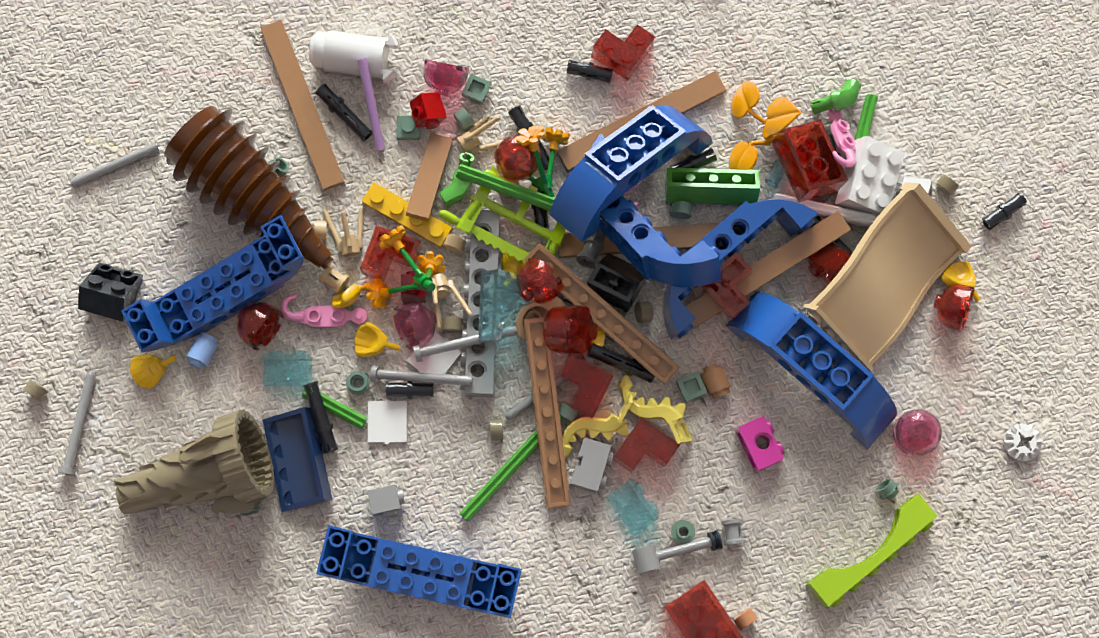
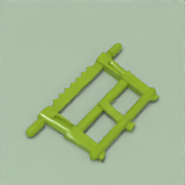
[439,166,566,266]

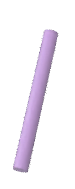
[358,58,385,151]

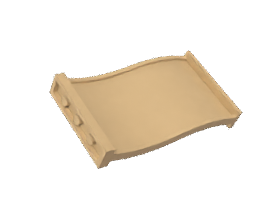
[803,182,972,371]

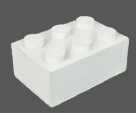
[835,136,905,215]

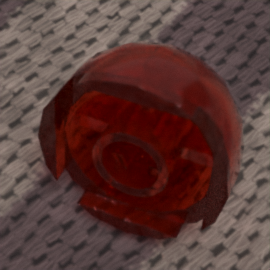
[494,135,541,181]
[516,257,564,304]
[934,284,975,332]
[237,302,283,350]

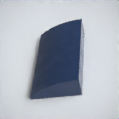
[262,407,333,512]

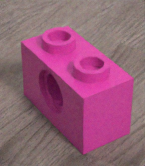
[735,416,785,473]

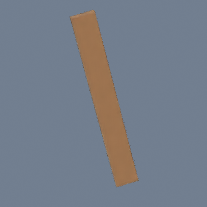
[260,20,345,191]
[557,71,726,172]
[686,211,851,329]
[558,223,738,258]
[524,243,680,385]
[523,317,571,509]

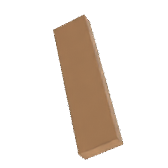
[406,133,453,222]

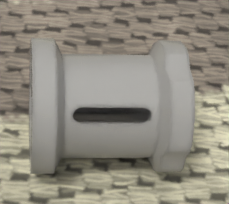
[721,519,745,545]

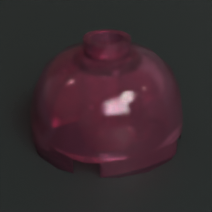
[423,59,469,96]
[393,302,437,350]
[893,409,942,456]

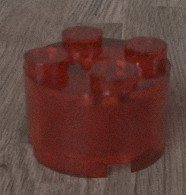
[543,306,598,353]

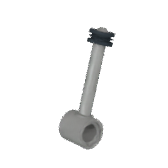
[632,530,723,574]

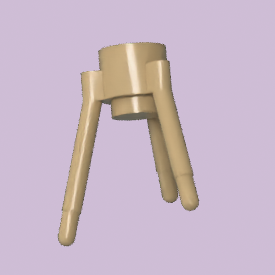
[457,115,516,155]
[323,208,363,257]
[431,274,472,329]

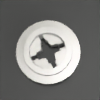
[1004,423,1043,461]

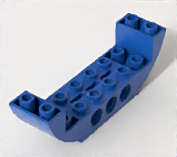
[549,105,713,242]
[591,134,722,287]
[663,199,818,340]
[121,215,304,353]
[725,292,898,450]
[316,525,522,618]

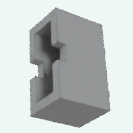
[570,437,614,494]

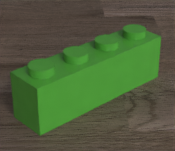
[665,168,760,205]

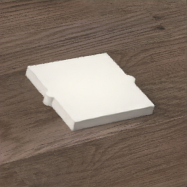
[406,329,462,385]
[367,399,407,445]

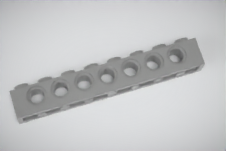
[460,210,500,398]

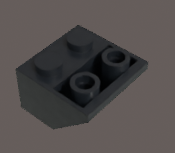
[587,253,646,312]
[78,263,143,322]

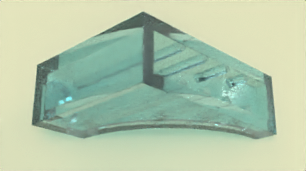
[478,269,537,343]

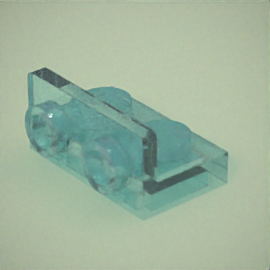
[262,350,312,386]
[606,479,659,536]

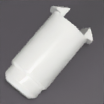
[309,31,399,84]

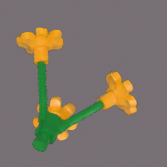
[496,126,570,197]
[366,225,446,309]

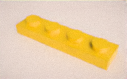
[362,182,453,249]

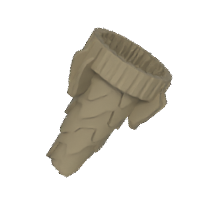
[113,409,275,514]

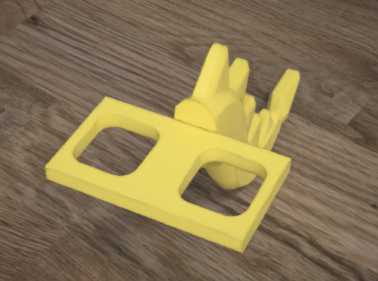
[619,375,693,444]
[562,393,633,459]

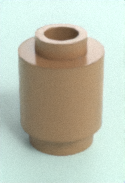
[700,363,731,400]

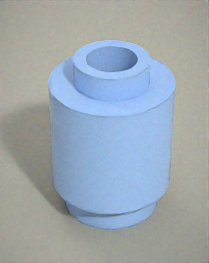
[186,332,218,369]

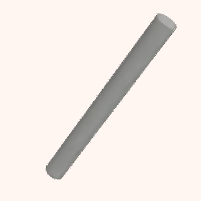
[70,142,159,188]

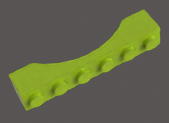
[805,494,937,608]

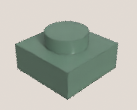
[461,74,492,105]
[397,116,420,140]
[676,372,708,403]

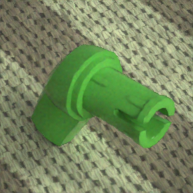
[811,79,861,115]
[439,152,474,207]

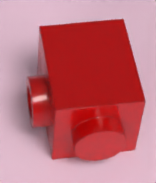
[409,92,447,130]

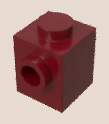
[401,271,426,303]

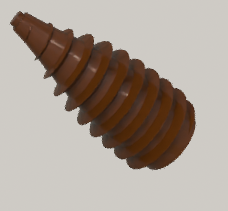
[164,106,334,270]

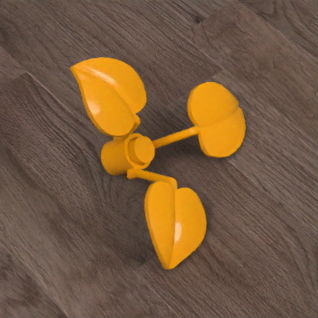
[729,81,802,170]

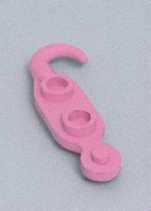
[827,109,856,168]
[281,294,368,328]

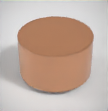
[733,608,758,631]

